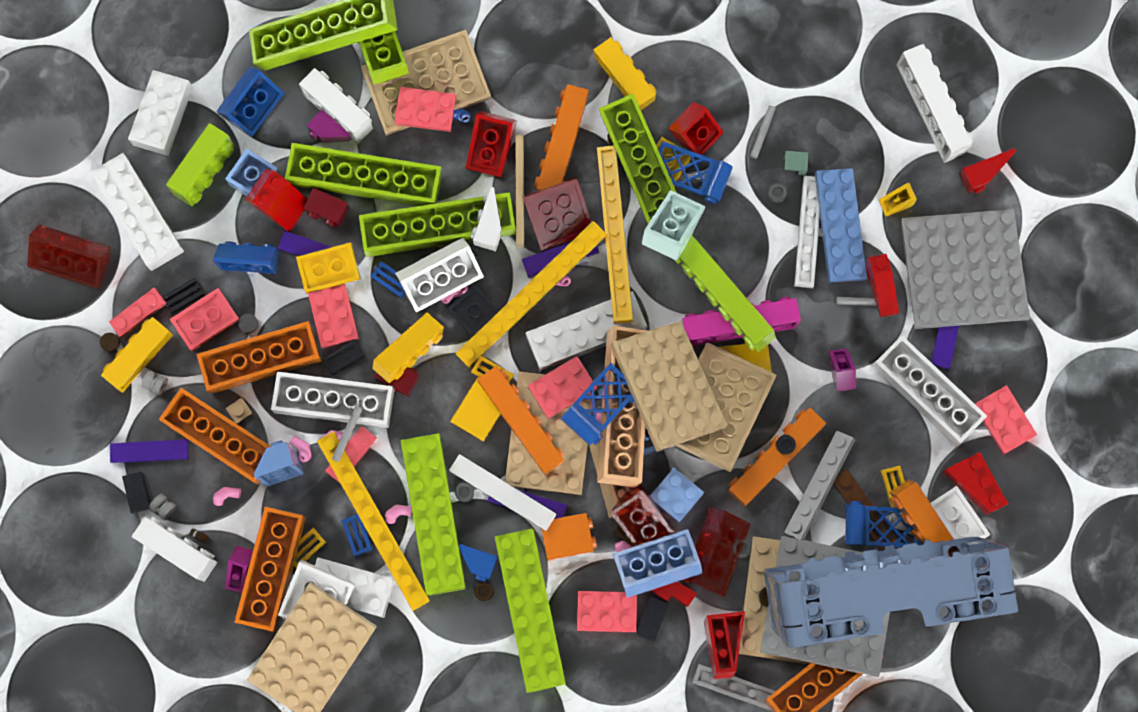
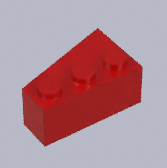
[941,452,1008,515]
[704,611,746,680]

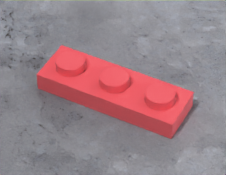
[109,287,167,338]
[325,426,377,484]

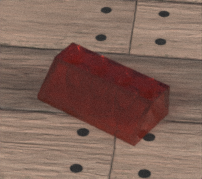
[27,224,111,289]
[610,483,678,546]
[683,507,751,597]

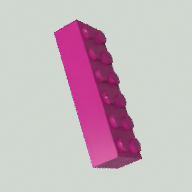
[681,297,801,346]

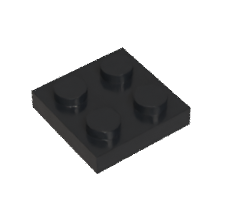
[447,284,500,337]

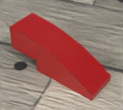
[650,582,697,607]

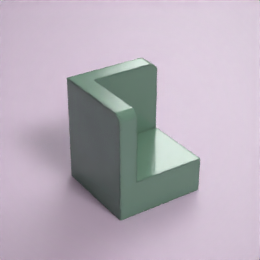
[784,151,808,176]

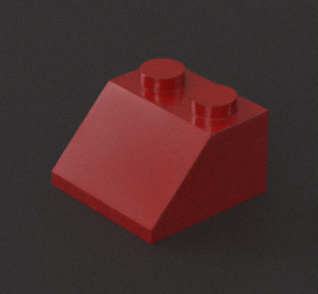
[668,102,724,156]

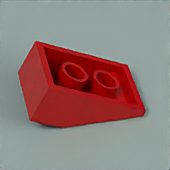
[465,111,517,177]
[244,169,308,233]

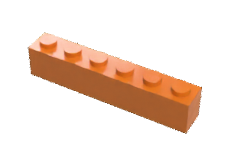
[534,84,589,191]
[477,366,565,476]
[728,408,827,507]

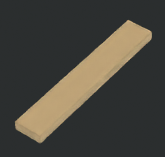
[516,134,524,249]

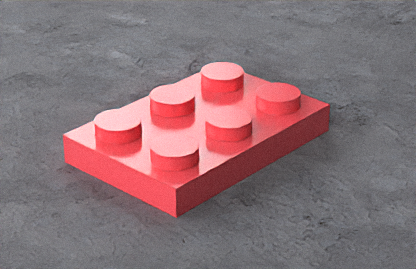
[395,87,456,132]
[308,284,359,349]
[170,288,239,352]
[528,356,597,419]
[975,385,1037,455]
[577,591,637,632]

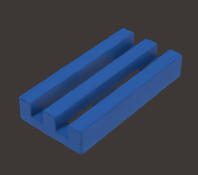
[370,261,405,298]
[341,514,373,557]

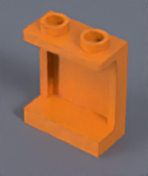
[542,513,597,562]

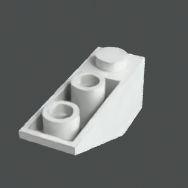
[471,187,502,251]

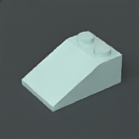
[642,190,705,261]

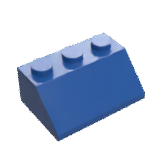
[216,67,285,137]
[213,241,279,274]

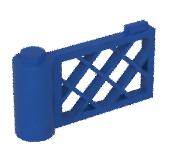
[659,141,733,204]
[560,363,634,446]
[845,501,920,548]

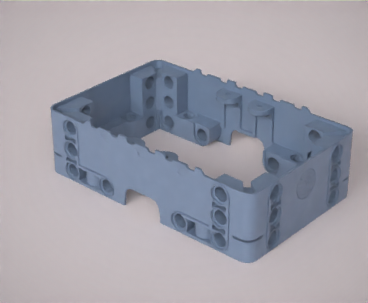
[764,536,1018,647]

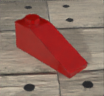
[959,148,1016,194]
[865,254,899,318]

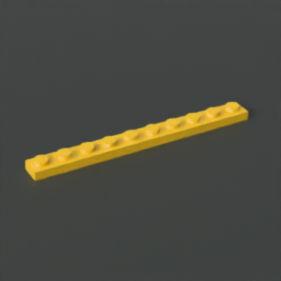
[597,145,633,324]
[455,221,607,368]
[317,431,430,611]

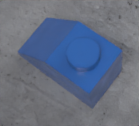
[459,544,498,582]

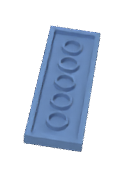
[815,169,867,283]

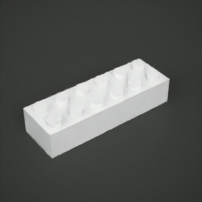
[897,44,972,163]
[91,153,184,271]
[526,291,647,372]
[872,336,987,446]
[271,372,394,428]

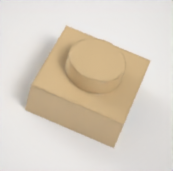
[226,397,253,424]

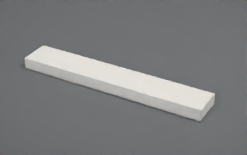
[794,176,820,288]
[449,454,557,531]

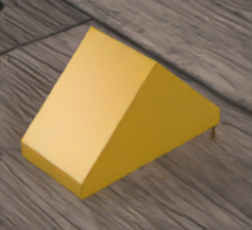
[878,183,917,216]

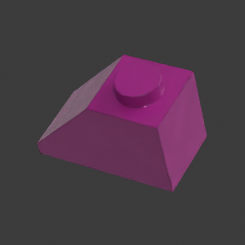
[307,110,351,143]
[829,348,856,391]
[225,545,253,594]

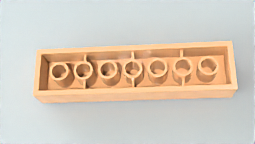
[597,325,647,487]

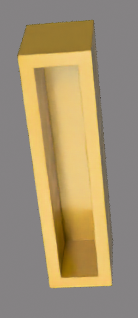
[593,37,656,110]
[372,313,444,383]
[101,317,173,393]

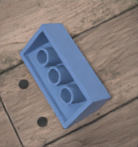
[254,440,304,487]
[613,529,702,598]

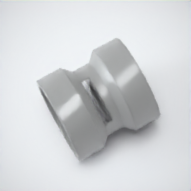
[141,370,168,395]
[149,493,177,520]

